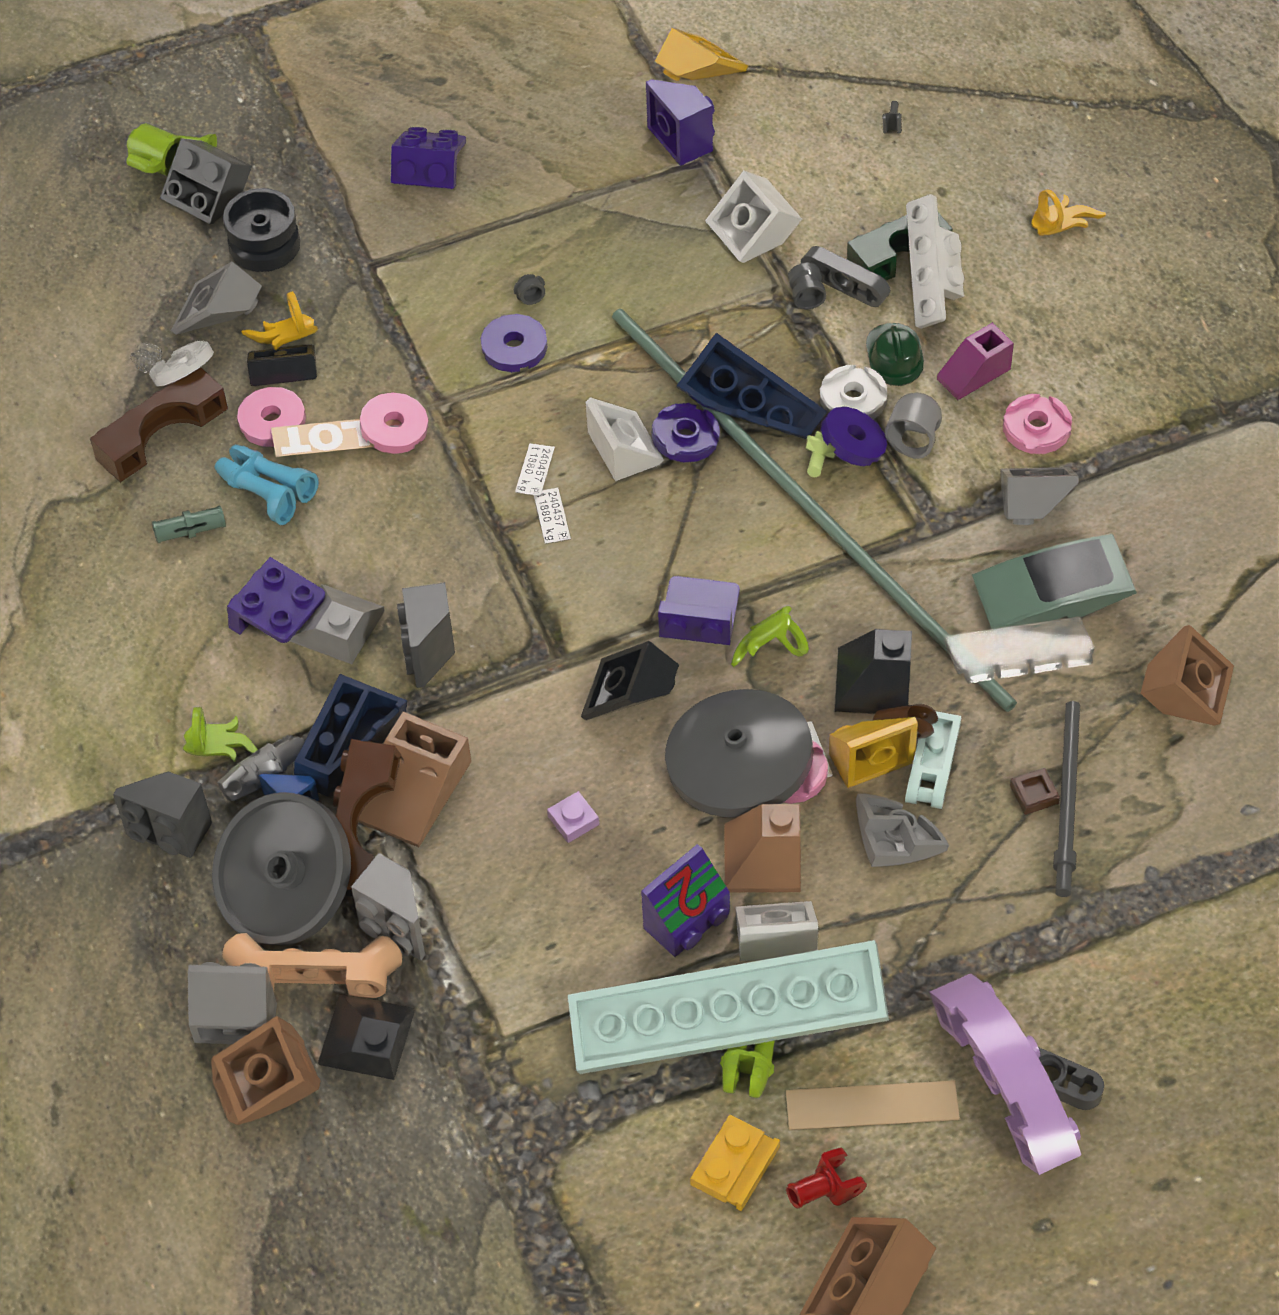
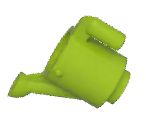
[126,123,217,176]

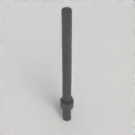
[1053,701,1080,897]

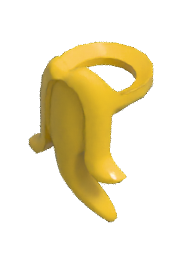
[1031,189,1106,236]
[241,291,318,350]

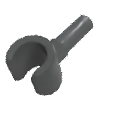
[882,101,902,134]

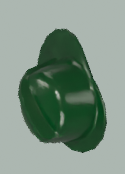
[866,323,924,386]

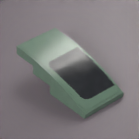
[972,534,1137,638]

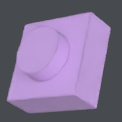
[547,791,599,843]

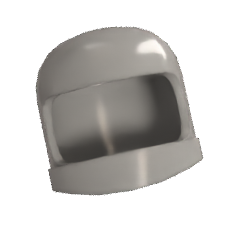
[885,392,942,459]

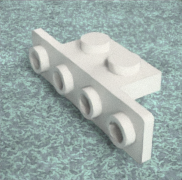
[906,194,964,329]

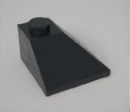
[835,629,912,714]
[581,641,679,720]
[318,994,415,1080]

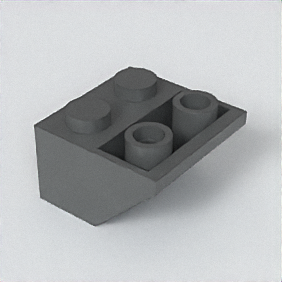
[160,138,252,224]
[397,582,455,688]
[113,771,212,858]

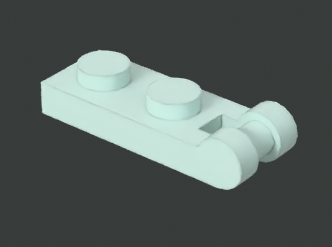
[905,711,961,809]

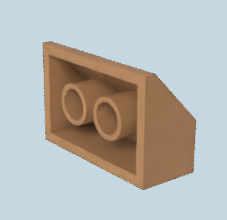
[799,1217,936,1315]

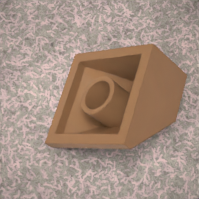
[1140,625,1234,726]
[724,804,801,893]

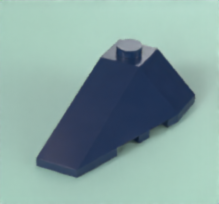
[676,333,827,439]

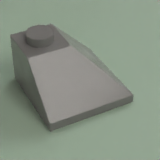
[171,261,262,335]
[1000,467,1079,525]
[290,584,385,664]

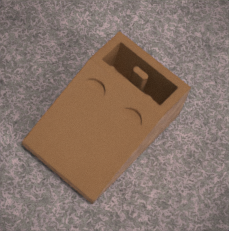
[358,712,472,848]

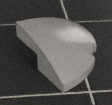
[856,794,949,867]

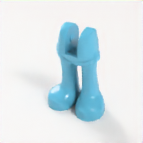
[215,444,319,525]

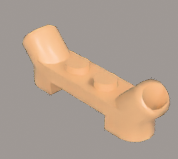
[223,933,402,998]

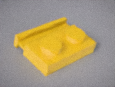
[690,1114,780,1212]

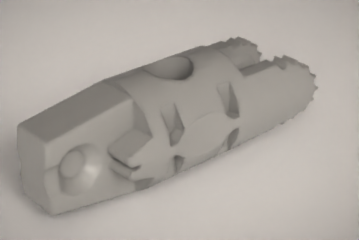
[217,735,305,801]

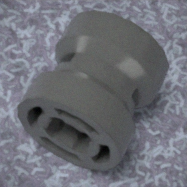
[788,262,826,310]

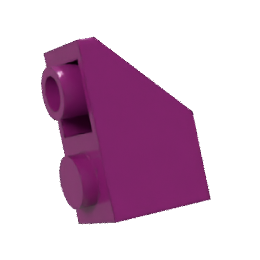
[937,322,1014,400]

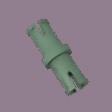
[152,505,226,543]

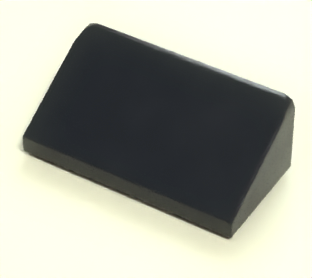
[247,344,317,386]

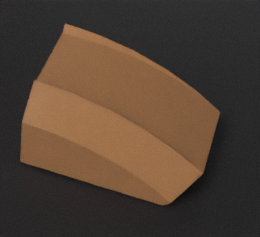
[211,1016,321,1125]

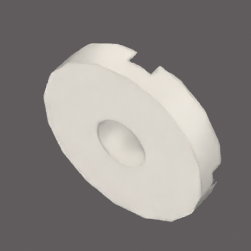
[149,341,214,387]
[820,365,887,420]

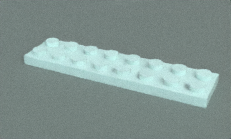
[568,940,889,1074]

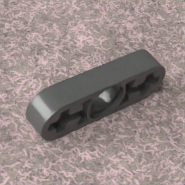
[801,246,891,307]
[1038,1047,1104,1110]

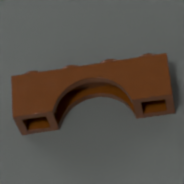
[90,367,228,483]
[333,739,401,897]

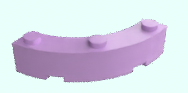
[930,973,1081,1175]

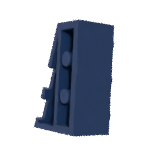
[294,674,407,796]

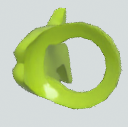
[731,606,809,667]
[183,707,258,762]

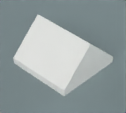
[586,397,664,481]
[735,901,818,961]

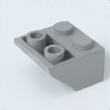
[351,853,425,961]
[188,962,277,1044]

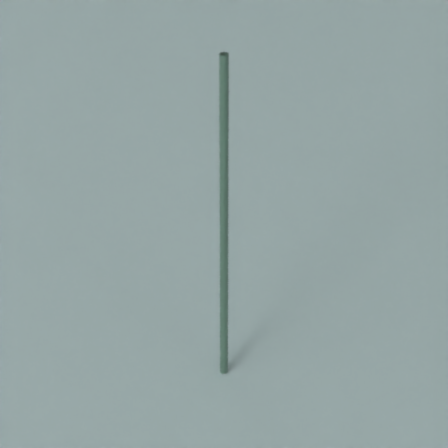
[612,309,1017,712]

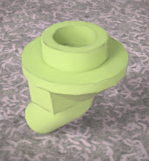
[805,431,836,477]

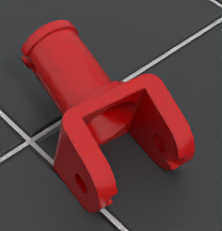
[786,1148,867,1209]

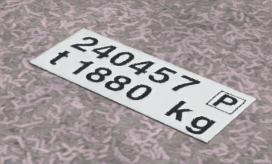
[515,443,555,496]
[534,488,571,544]

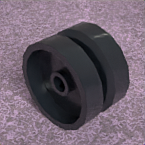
[223,188,300,272]

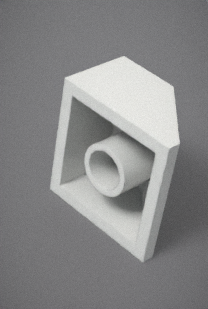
[705,170,802,263]

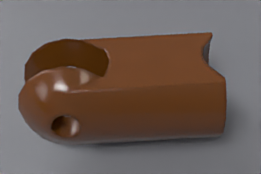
[873,704,938,739]

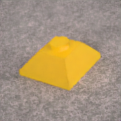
[655,28,748,81]
[829,717,918,788]

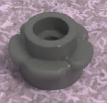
[514,274,545,305]

